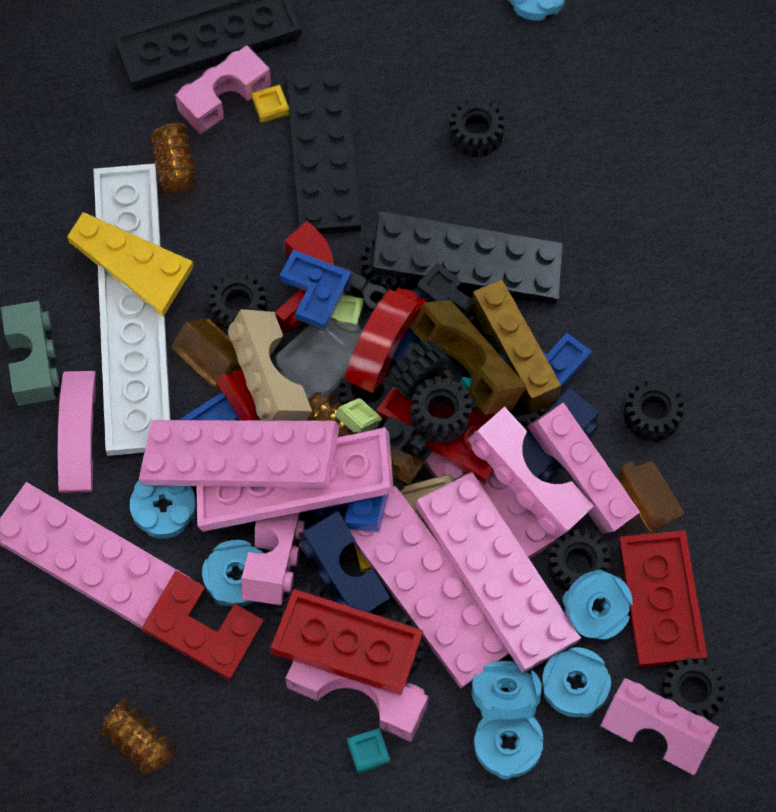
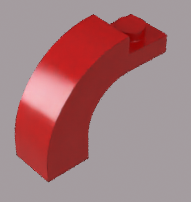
[275,221,334,334]
[344,287,427,393]

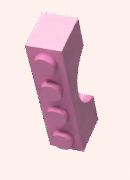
[527,403,640,534]
[468,407,594,539]
[285,661,428,742]

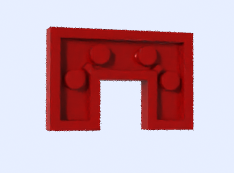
[141,570,264,680]

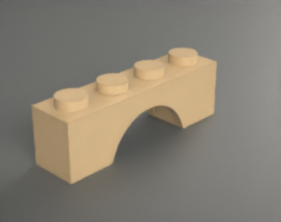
[228,309,312,421]

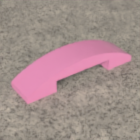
[58,371,96,493]

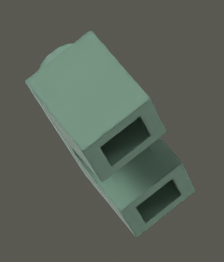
[1,301,60,406]

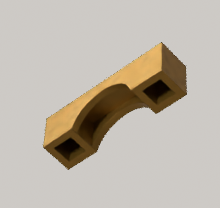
[472,280,561,414]
[410,300,527,415]

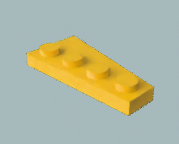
[67,212,194,317]

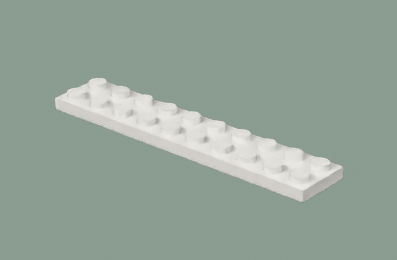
[94,164,171,456]

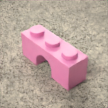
[175,46,271,135]
[242,512,306,605]
[601,678,719,775]

